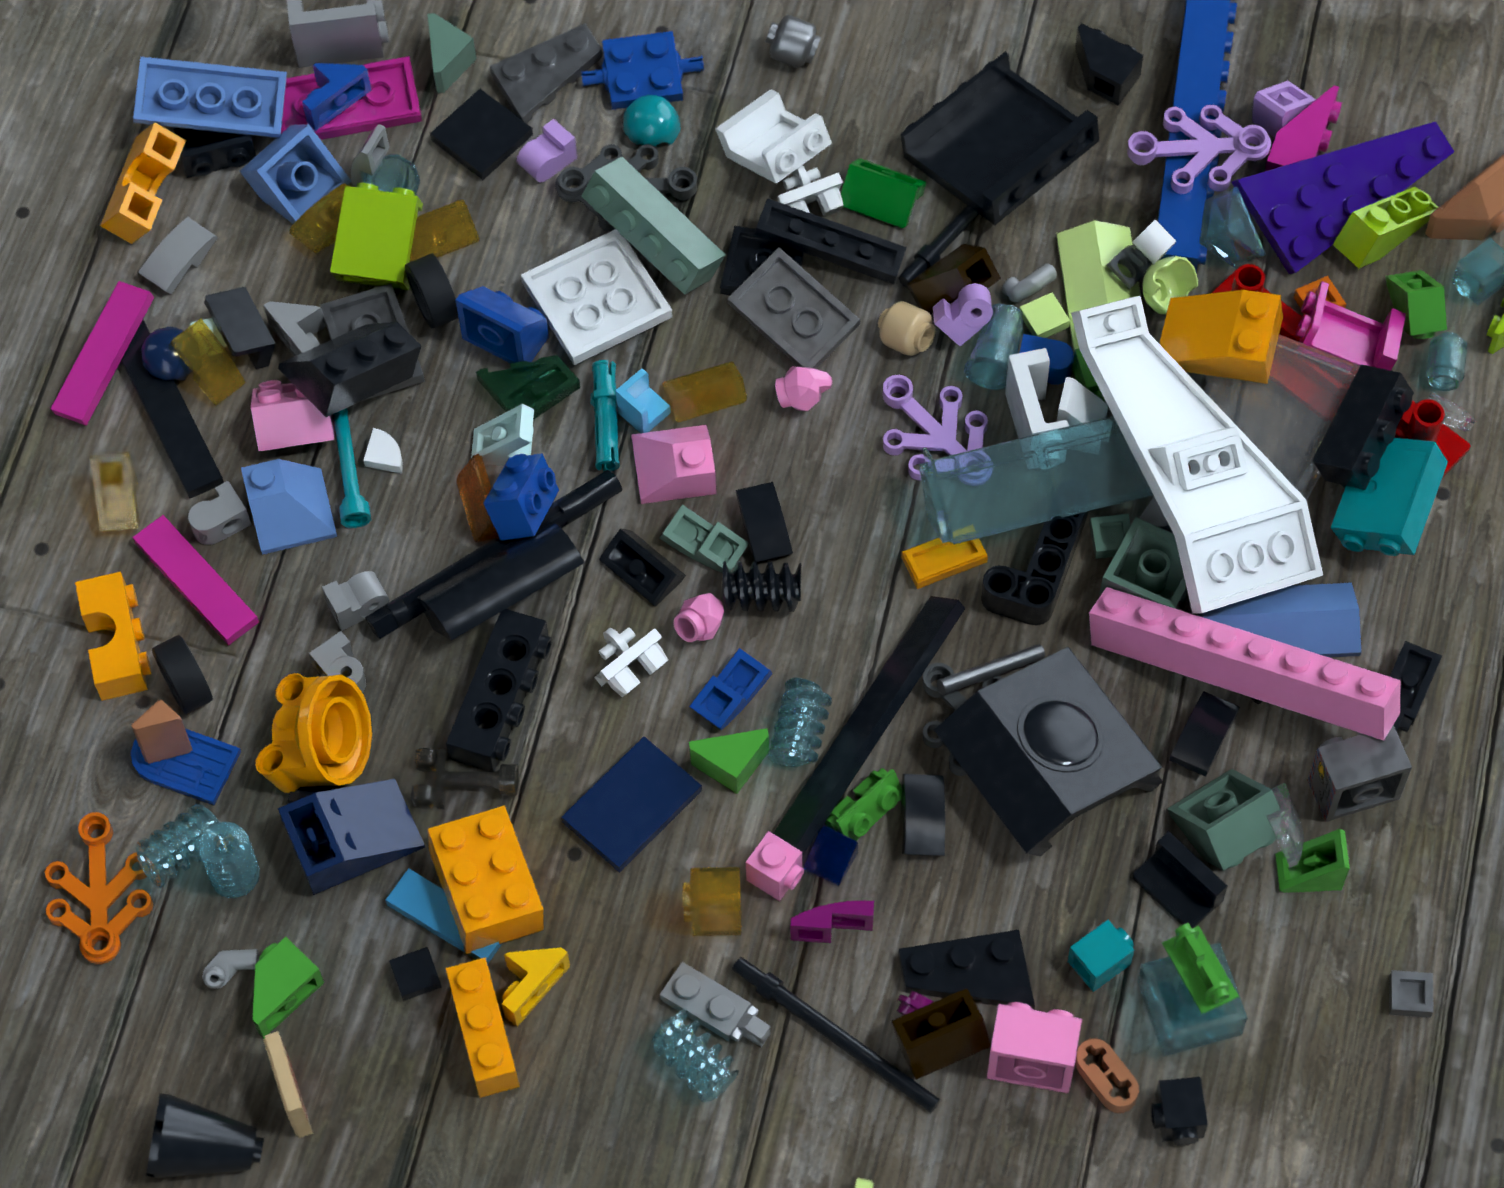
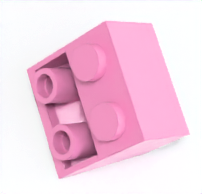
[251,380,335,451]

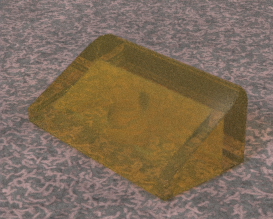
[409,199,480,262]
[662,361,747,422]

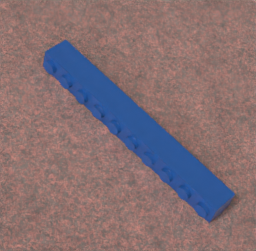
[1158,0,1237,272]

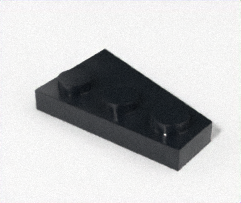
[898,929,1035,1010]

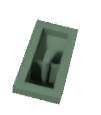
[427,13,476,93]

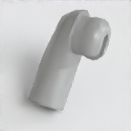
[202,949,259,989]

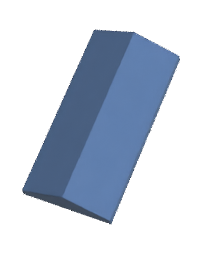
[133,57,287,138]
[1198,583,1361,657]

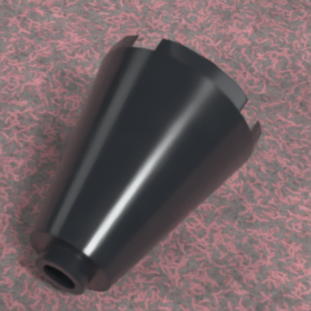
[146,1093,264,1178]

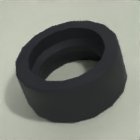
[405,253,459,328]
[152,635,213,714]

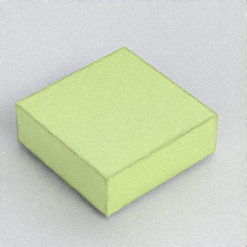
[1019,292,1070,338]

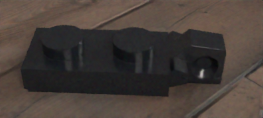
[1390,641,1442,732]

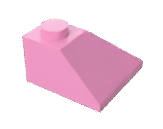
[631,425,717,504]

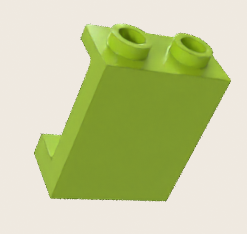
[330,183,423,290]

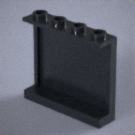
[901,52,1099,225]

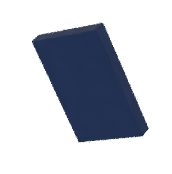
[561,737,702,873]

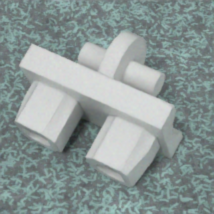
[777,165,843,216]
[594,627,668,697]

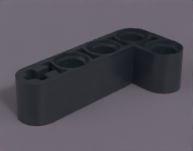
[981,479,1090,626]

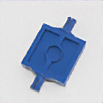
[581,31,704,110]

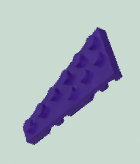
[1231,121,1454,274]

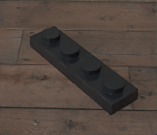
[754,198,907,284]

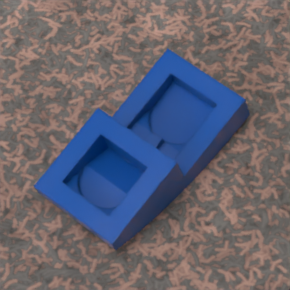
[689,648,773,730]

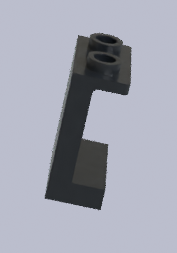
[173,127,256,178]

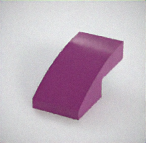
[790,900,874,943]

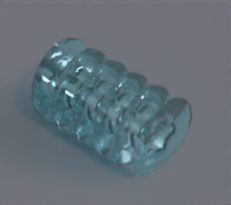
[768,677,832,767]
[136,804,226,888]
[198,822,260,898]
[651,1009,739,1102]

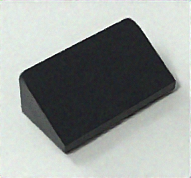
[599,529,686,606]

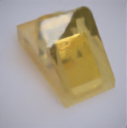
[90,452,140,532]

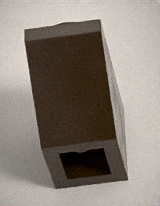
[907,244,1001,315]

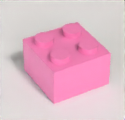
[987,1002,1082,1093]

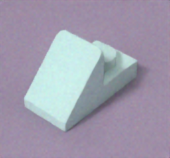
[471,404,534,466]

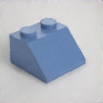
[240,124,351,228]

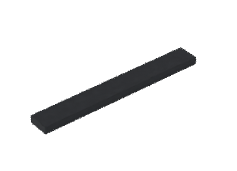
[773,596,965,856]

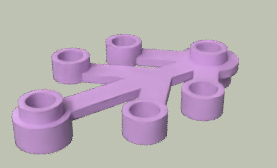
[1127,105,1271,194]
[883,375,993,487]

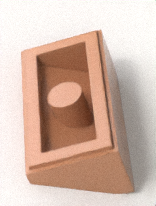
[131,700,193,764]

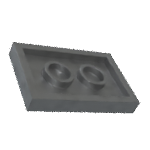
[727,247,860,369]
[320,283,425,401]

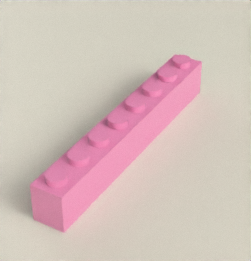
[1089,587,1401,741]

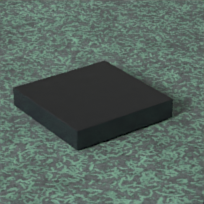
[430,89,533,180]
[720,226,805,296]

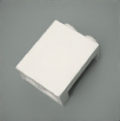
[715,89,832,184]
[1005,348,1070,471]

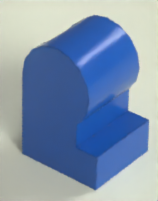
[1019,334,1074,384]

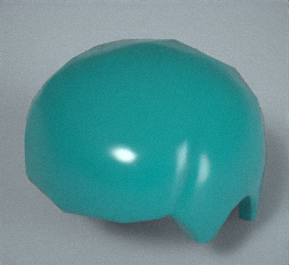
[622,95,681,147]

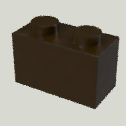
[891,988,991,1080]

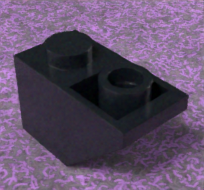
[1075,23,1143,106]

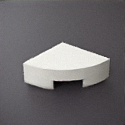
[363,428,403,474]

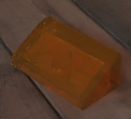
[457,454,498,543]

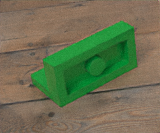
[841,158,927,228]

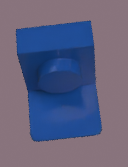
[302,63,372,131]

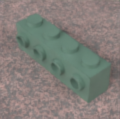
[581,157,726,295]

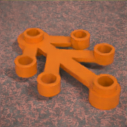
[45,812,153,964]

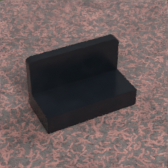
[204,287,275,369]
[1133,831,1228,928]

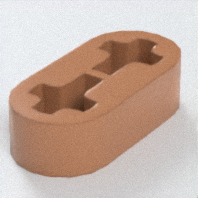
[1075,1039,1139,1113]

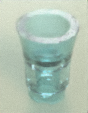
[964,303,1023,390]

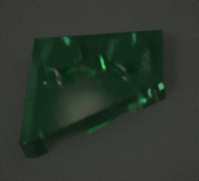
[476,355,581,420]

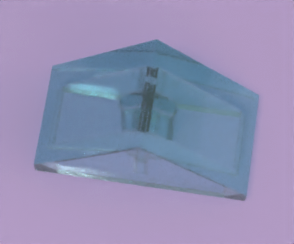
[1199,186,1266,268]

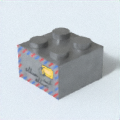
[1308,725,1412,822]

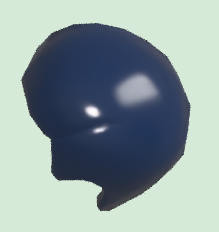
[141,326,199,381]

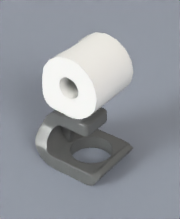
[1106,220,1177,289]

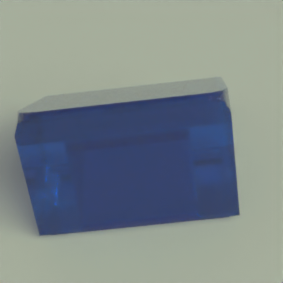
[804,825,858,886]

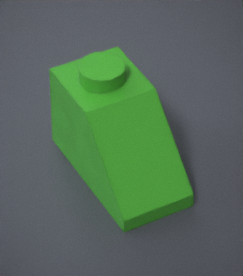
[1386,270,1447,339]
[252,937,324,1039]

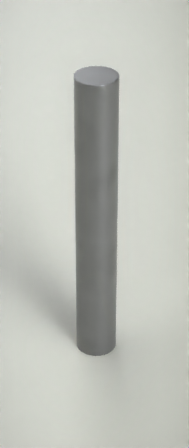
[937,644,1045,695]

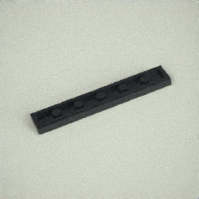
[121,320,224,499]

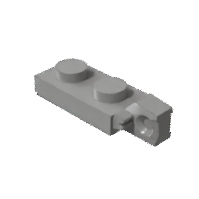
[660,962,771,1047]

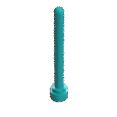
[333,408,371,528]

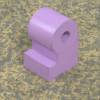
[517,119,577,182]
[933,283,993,346]

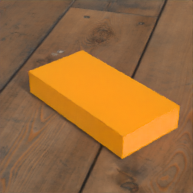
[901,525,988,589]

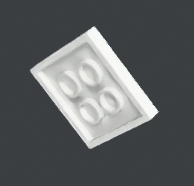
[521,229,672,365]

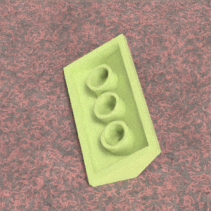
[1056,220,1141,353]

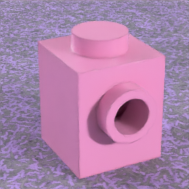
[746,831,804,901]

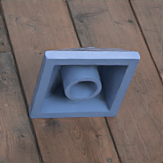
[241,459,337,555]

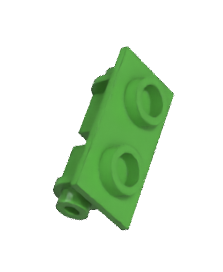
[825,768,902,847]
[1162,923,1239,1015]

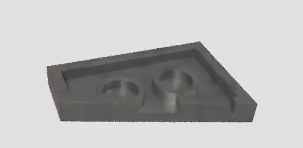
[490,23,602,123]

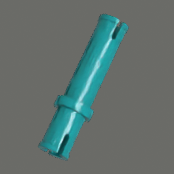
[590,360,620,471]

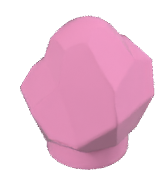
[775,366,832,411]
[674,593,724,642]

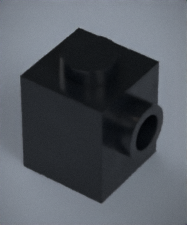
[1151,1077,1208,1145]

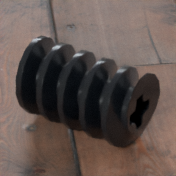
[722,561,802,612]

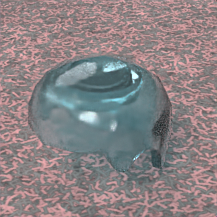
[363,154,420,196]

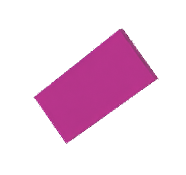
[281,56,422,140]

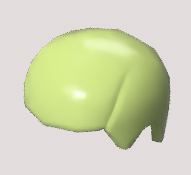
[1142,256,1198,315]

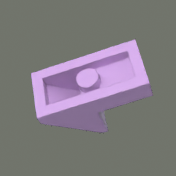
[1252,81,1316,138]

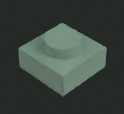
[1089,514,1131,559]

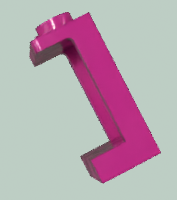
[1296,281,1406,376]

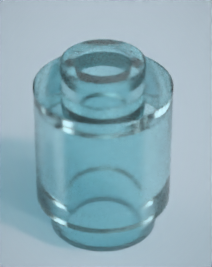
[1426,332,1468,391]

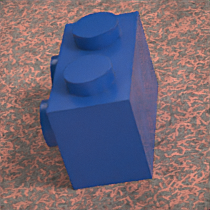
[483,453,559,540]

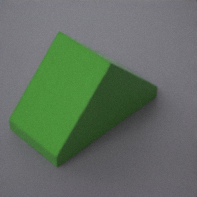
[689,728,769,794]
[1275,829,1350,893]

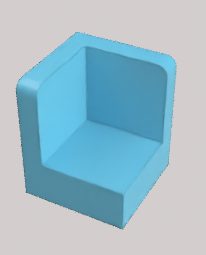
[615,368,671,433]

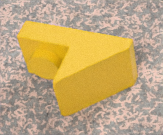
[502,947,570,1027]

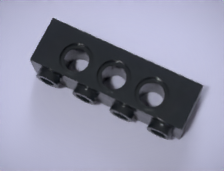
[446,609,552,773]

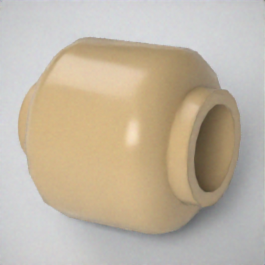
[878,301,936,356]

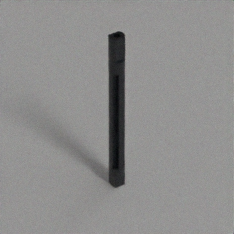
[365,470,623,639]

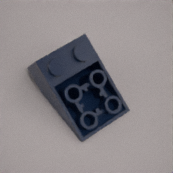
[278,779,425,895]

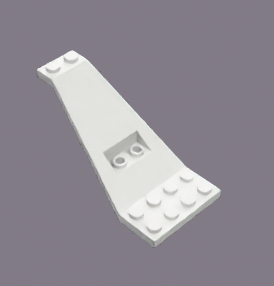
[1071,296,1323,614]

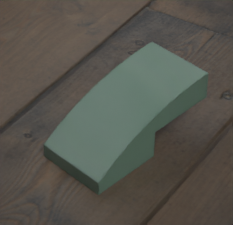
[659,504,749,573]

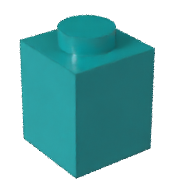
[1067,919,1134,992]

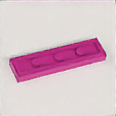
[50,281,154,426]
[132,515,259,646]

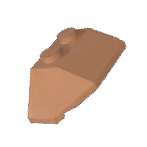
[1425,154,1504,240]

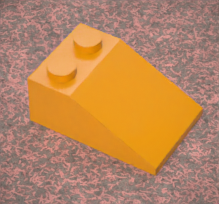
[1159,290,1283,384]

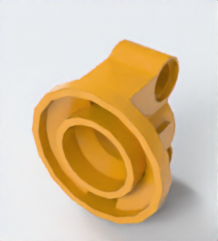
[255,673,372,793]

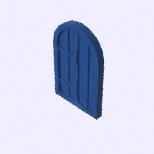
[131,729,241,805]

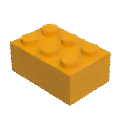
[428,805,544,954]

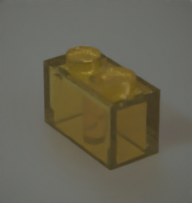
[682,867,742,936]

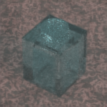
[1452,238,1504,305]

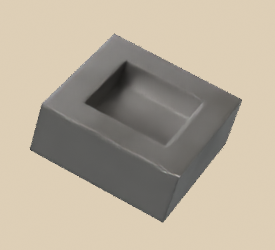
[1389,970,1433,1018]

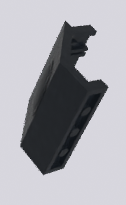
[934,647,1163,857]

